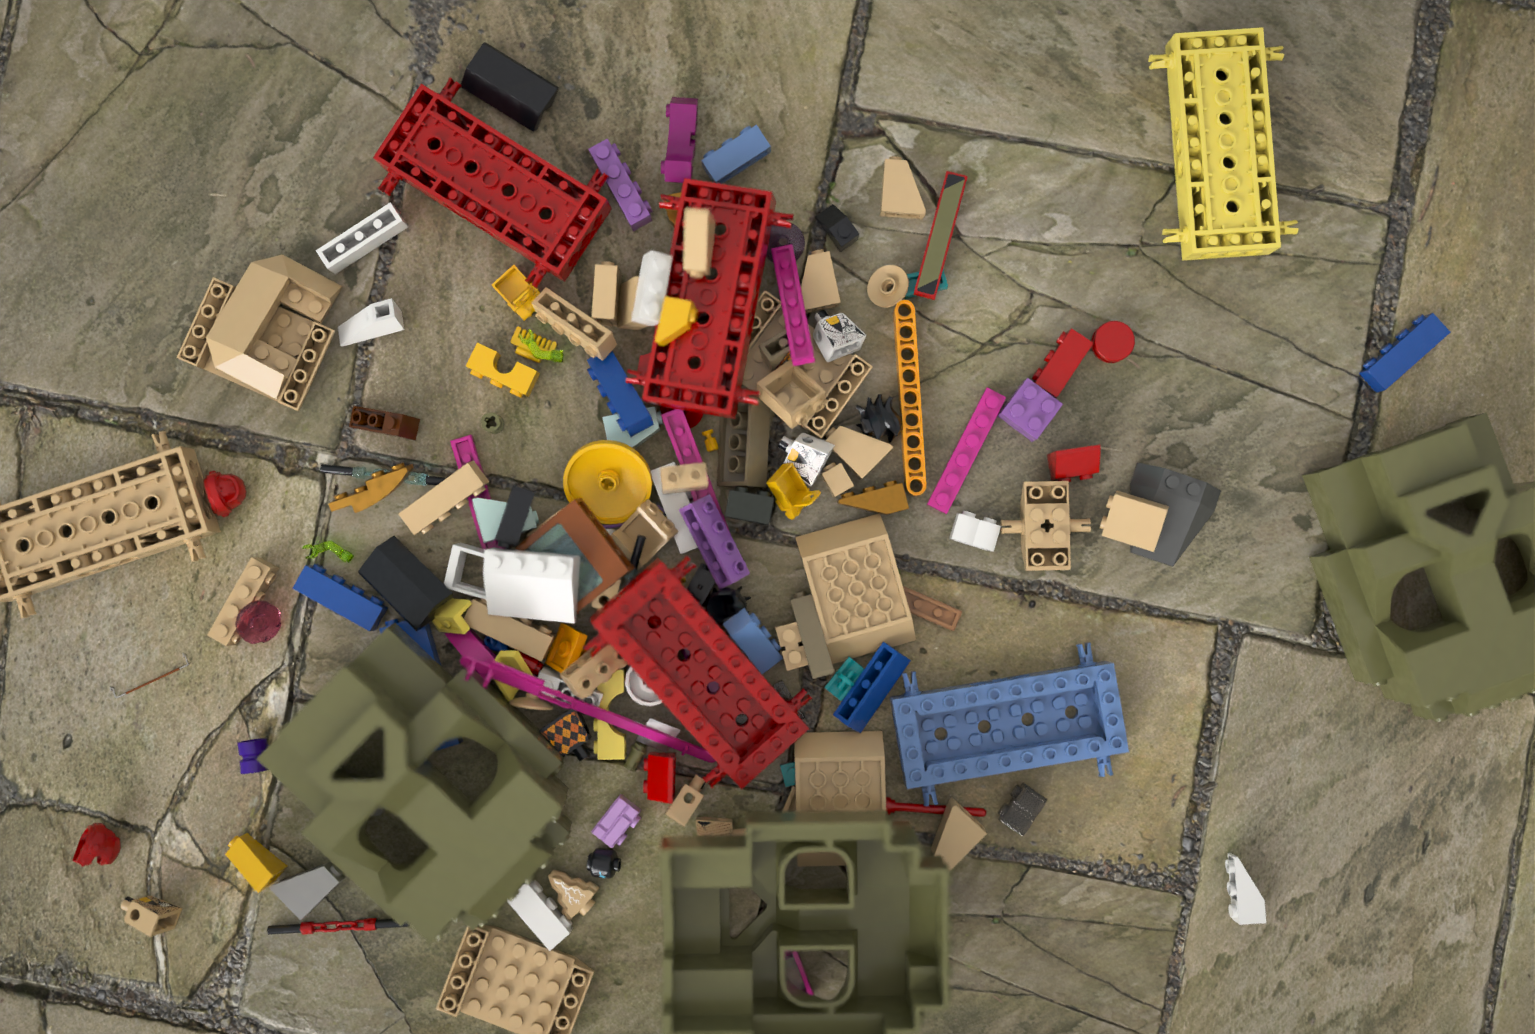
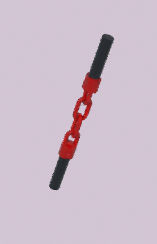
[267,918,410,935]

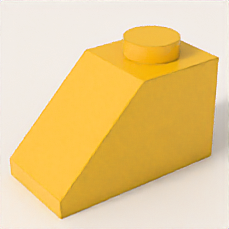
[655,296,697,346]

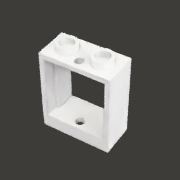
[444,543,486,600]

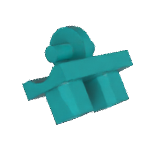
[824,657,864,702]

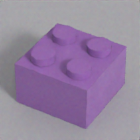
[997,378,1063,442]

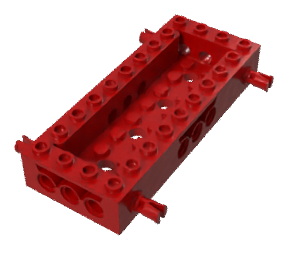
[373,77,612,289]
[626,178,794,419]
[583,556,813,789]

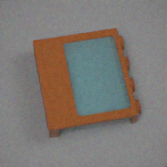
[515,498,635,616]

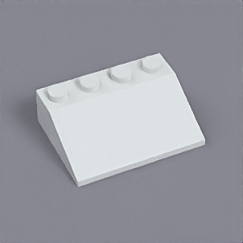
[483,548,580,623]

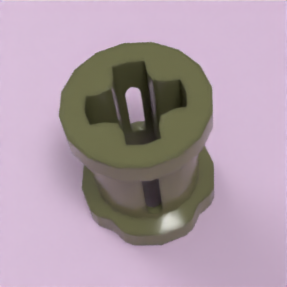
[481,412,504,434]

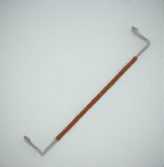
[110,653,189,698]

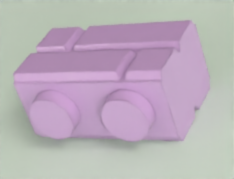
[591,794,641,848]

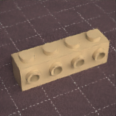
[532,287,617,361]
[399,460,489,535]
[207,557,279,646]
[464,597,557,662]
[559,644,628,699]

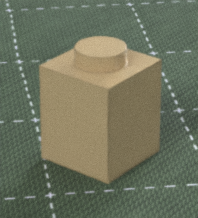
[821,462,854,498]

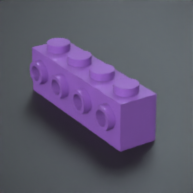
[588,138,653,231]
[679,494,750,589]

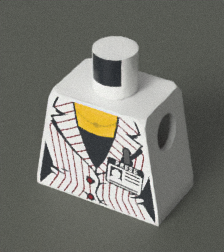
[813,310,866,363]
[778,433,835,486]

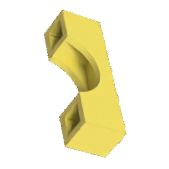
[593,668,627,760]

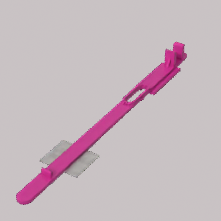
[460,656,716,763]

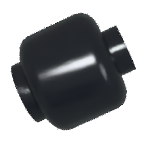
[587,848,621,879]

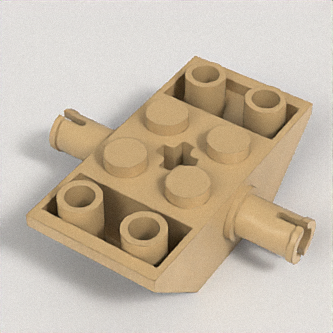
[1000,481,1091,571]

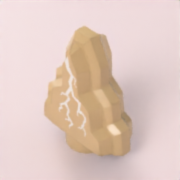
[548,869,600,921]

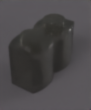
[998,783,1048,836]

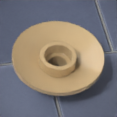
[867,265,909,308]
[509,692,554,710]

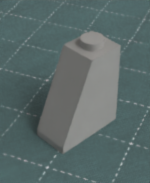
[270,862,346,920]

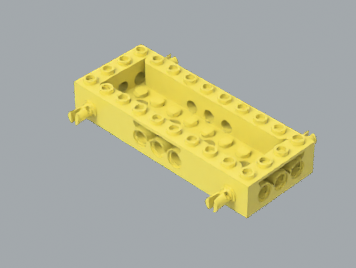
[1148,27,1298,261]

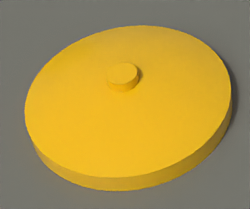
[563,440,653,524]

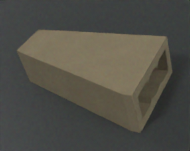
[790,591,835,679]

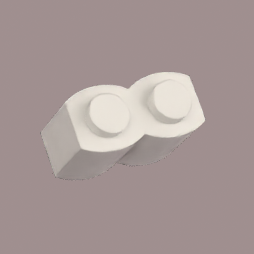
[949,511,1001,552]

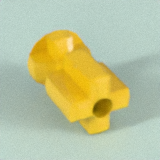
[701,429,718,452]

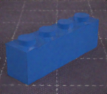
[1359,313,1451,393]
[587,351,654,437]
[292,563,388,631]
[833,642,911,733]

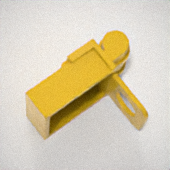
[492,265,540,321]
[766,463,821,520]

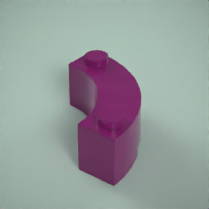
[661,97,698,183]

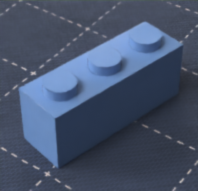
[701,125,771,184]
[723,608,783,674]

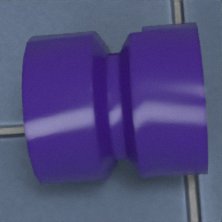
[237,738,268,774]

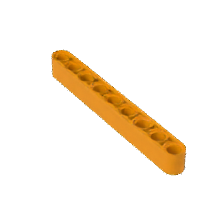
[893,300,926,496]

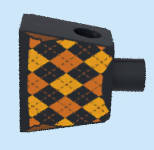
[539,709,592,762]

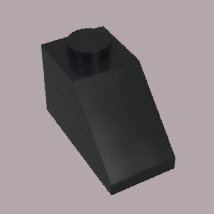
[815,204,859,252]

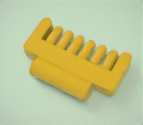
[511,326,557,364]

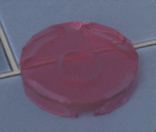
[235,600,281,644]

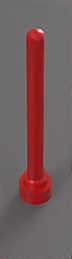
[886,797,987,817]

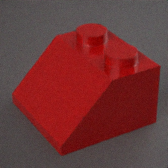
[1047,445,1101,482]
[643,752,676,804]

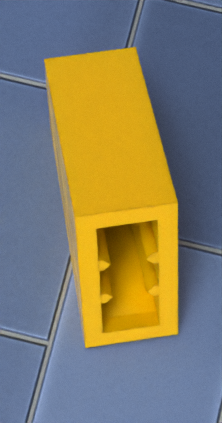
[225,833,288,893]

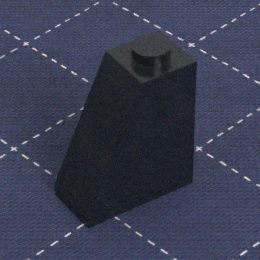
[494,485,535,550]

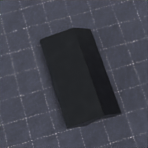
[461,42,559,132]
[358,536,453,631]

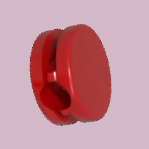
[1091,321,1135,363]

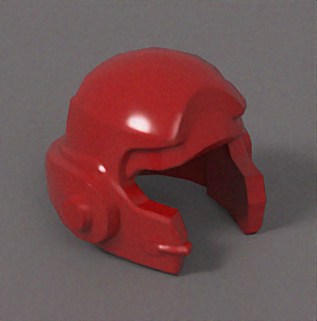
[203,471,247,517]
[72,823,121,867]

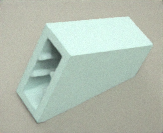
[603,406,663,449]
[472,498,539,543]

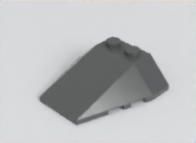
[1130,463,1221,567]

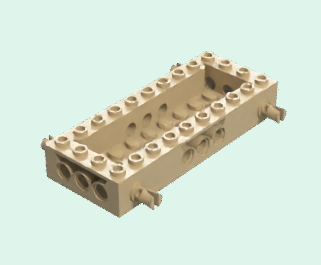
[0,431,221,619]

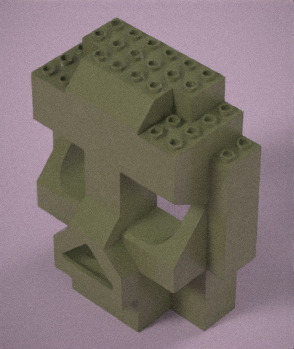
[1302,413,1535,722]
[257,623,572,943]
[660,810,952,1034]

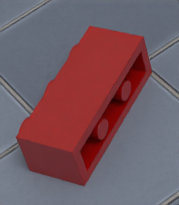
[1032,328,1093,398]

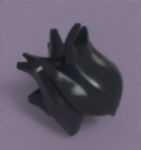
[856,394,903,443]
[705,586,751,626]

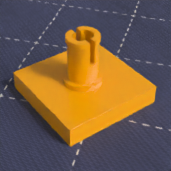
[545,622,590,673]

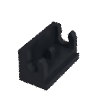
[686,563,716,607]

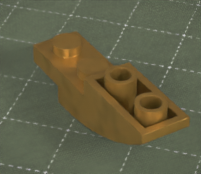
[328,462,414,513]

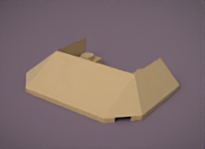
[206,254,343,400]

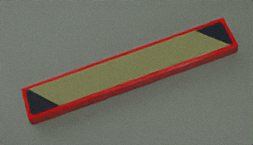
[913,171,968,300]

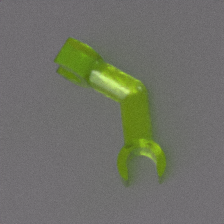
[519,329,564,363]
[302,541,354,563]

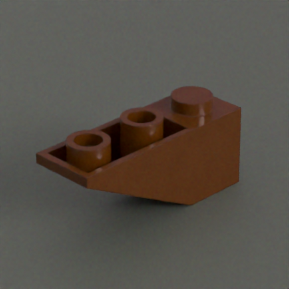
[349,406,420,441]

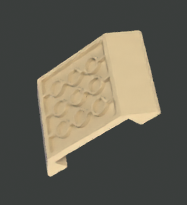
[177,277,335,411]
[742,290,873,439]
[795,513,916,664]
[794,731,886,867]
[436,925,594,1034]

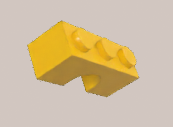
[466,343,540,398]

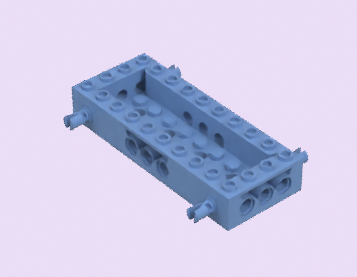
[889,642,1129,806]

